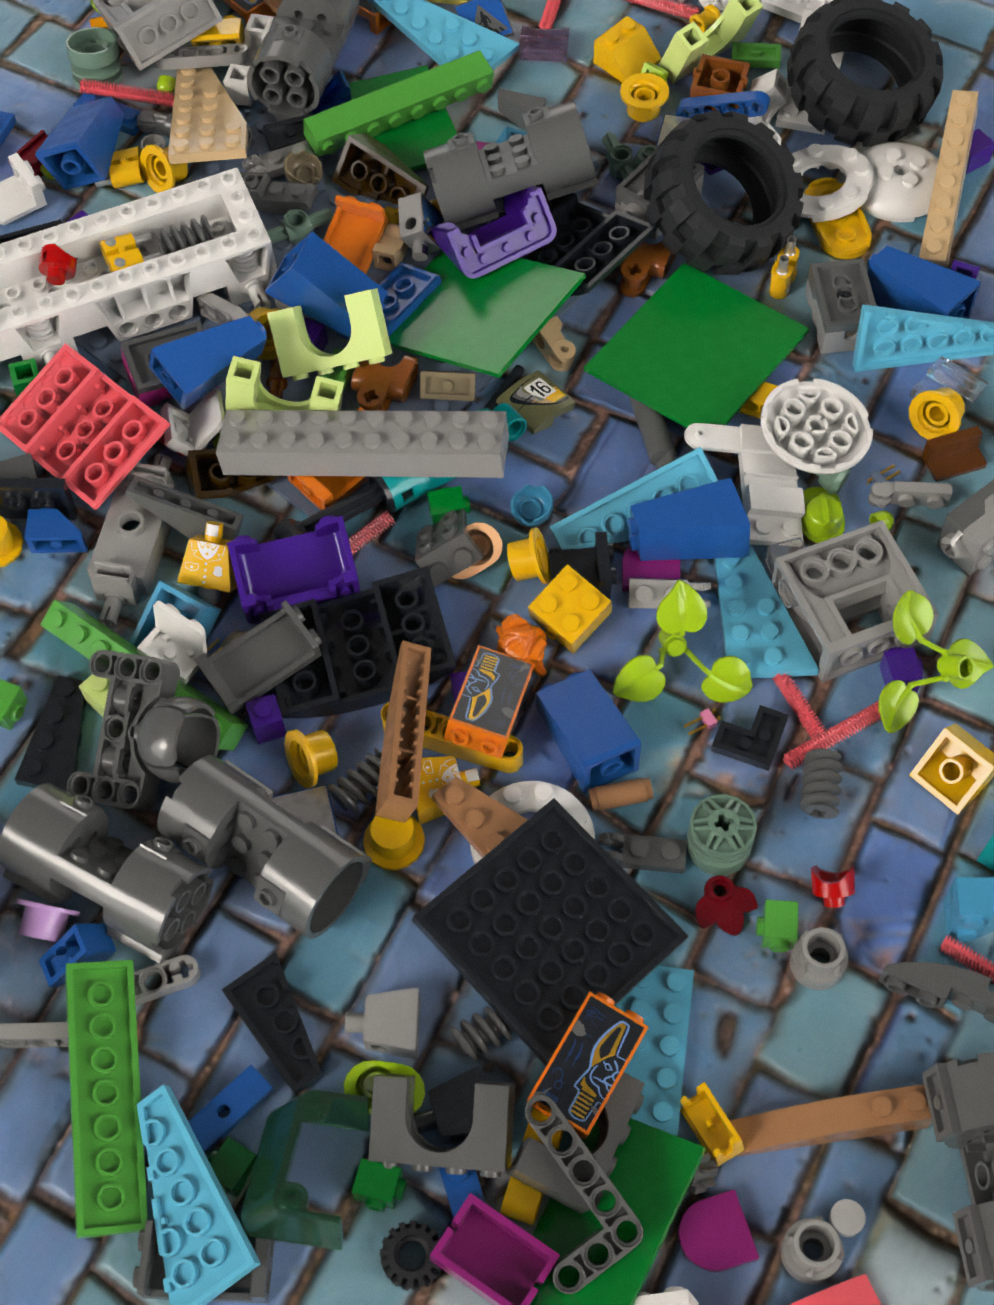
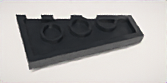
[14,675,86,792]
[221,952,323,1096]

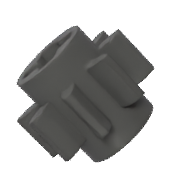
[689,1153,718,1194]

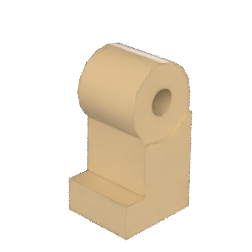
[372,223,408,272]
[532,316,576,372]

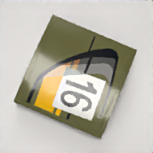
[496,370,576,434]

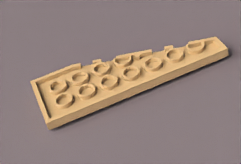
[168,67,248,164]

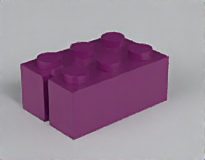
[430,1193,560,1305]

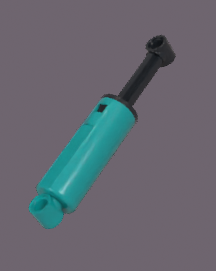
[273,403,527,540]

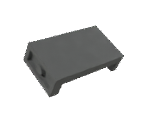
[194,600,322,715]
[133,1220,276,1304]

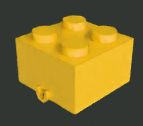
[528,564,612,654]

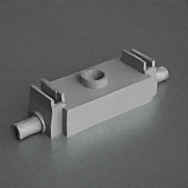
[87,454,176,628]

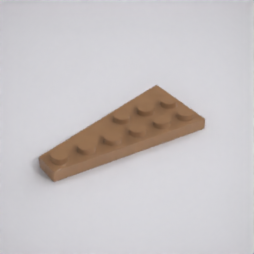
[432,777,528,858]

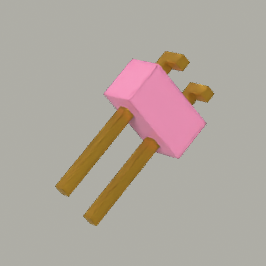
[683,708,721,736]

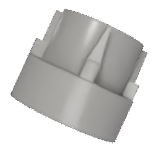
[790,927,848,990]
[780,1217,844,1284]

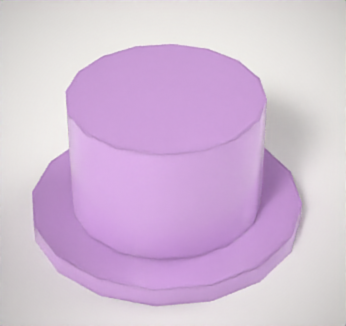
[16,898,80,942]

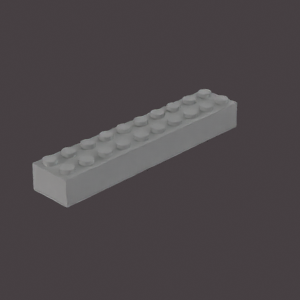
[216,410,509,478]

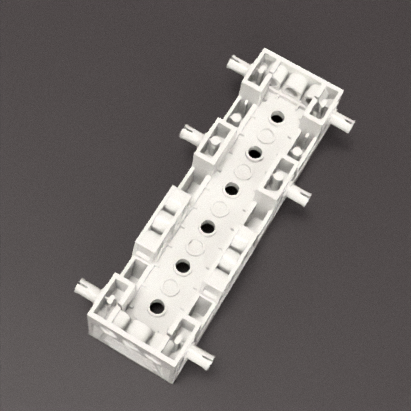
[0,167,277,371]

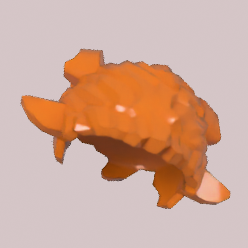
[496,614,547,677]

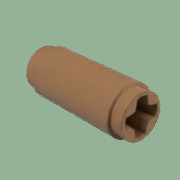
[588,777,653,811]

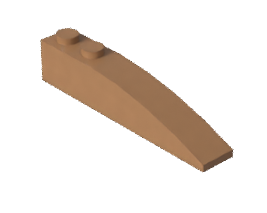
[375,641,431,823]
[730,1084,932,1157]

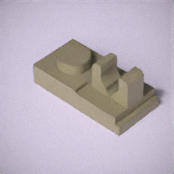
[420,370,476,401]

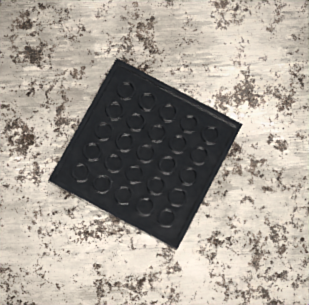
[412,798,689,1066]

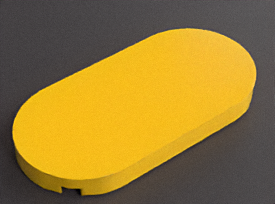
[804,177,872,260]

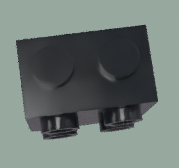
[549,531,617,599]

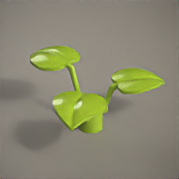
[613,580,753,703]
[878,590,994,733]

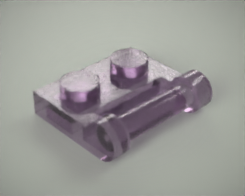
[519,25,570,62]

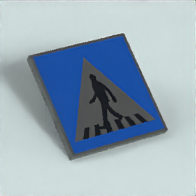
[453,0,514,37]

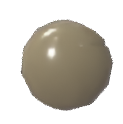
[284,150,323,185]

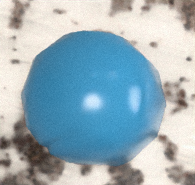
[510,484,553,527]

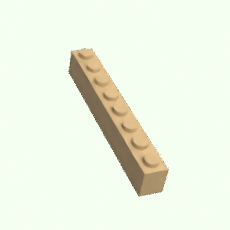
[919,90,979,268]

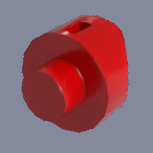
[38,244,78,286]
[811,865,855,908]

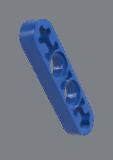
[676,91,770,118]

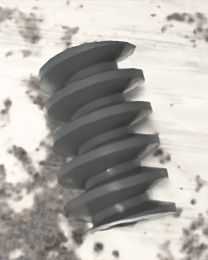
[154,215,214,256]
[328,748,382,813]
[799,749,843,819]
[449,1006,513,1062]

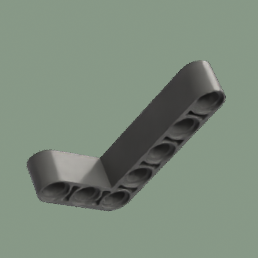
[525,1094,643,1294]

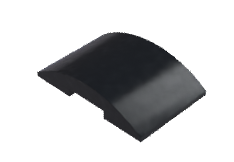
[486,183,657,296]
[259,566,457,718]

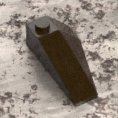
[332,133,429,205]
[185,449,286,499]

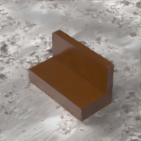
[922,426,987,482]

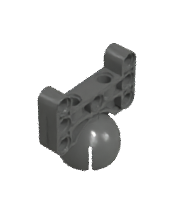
[67,650,220,810]

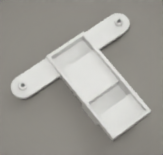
[684,423,805,548]

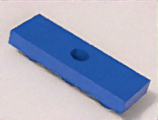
[188,1064,274,1154]

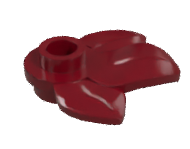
[695,876,758,936]

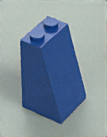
[35,96,124,190]
[265,231,388,338]
[867,245,981,319]
[149,315,267,410]
[627,478,750,561]
[536,669,641,794]

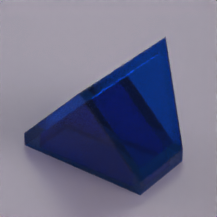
[312,70,352,115]

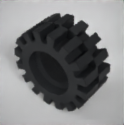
[380,1220,441,1291]

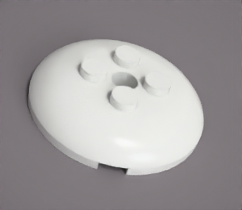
[861,142,939,222]
[761,378,873,474]

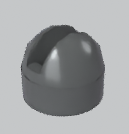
[198,586,222,606]

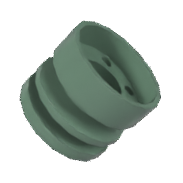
[66,27,124,88]
[687,794,757,876]

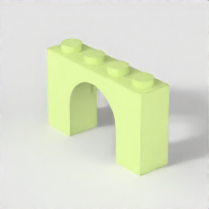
[659,0,763,84]
[267,288,392,381]
[225,356,344,414]

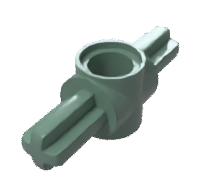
[602,132,636,181]
[267,208,333,245]

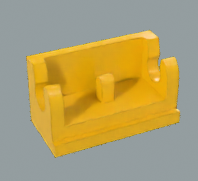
[680,1082,745,1167]

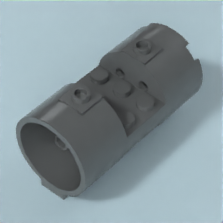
[247,0,359,121]
[423,100,598,230]
[157,755,372,939]
[0,783,214,964]
[922,1052,994,1292]

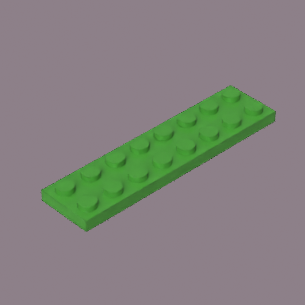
[65,960,148,1239]

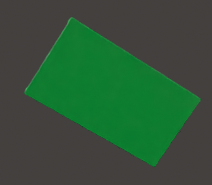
[530,1118,706,1305]

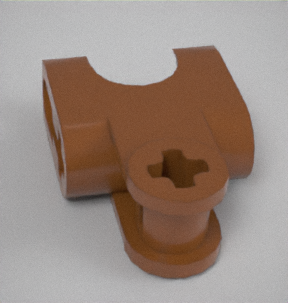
[618,242,677,298]
[351,355,419,411]

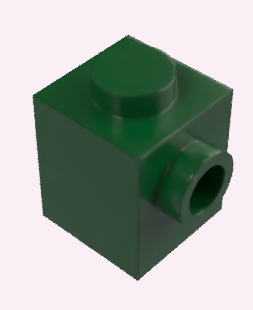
[208,1137,261,1198]

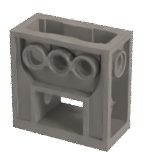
[92,0,223,71]
[771,520,939,683]

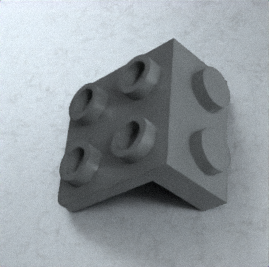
[415,508,483,587]

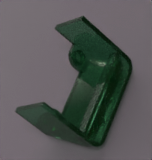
[241,1090,370,1250]

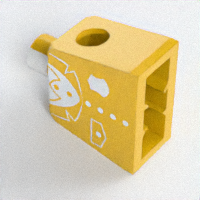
[177,521,238,593]
[416,756,480,824]

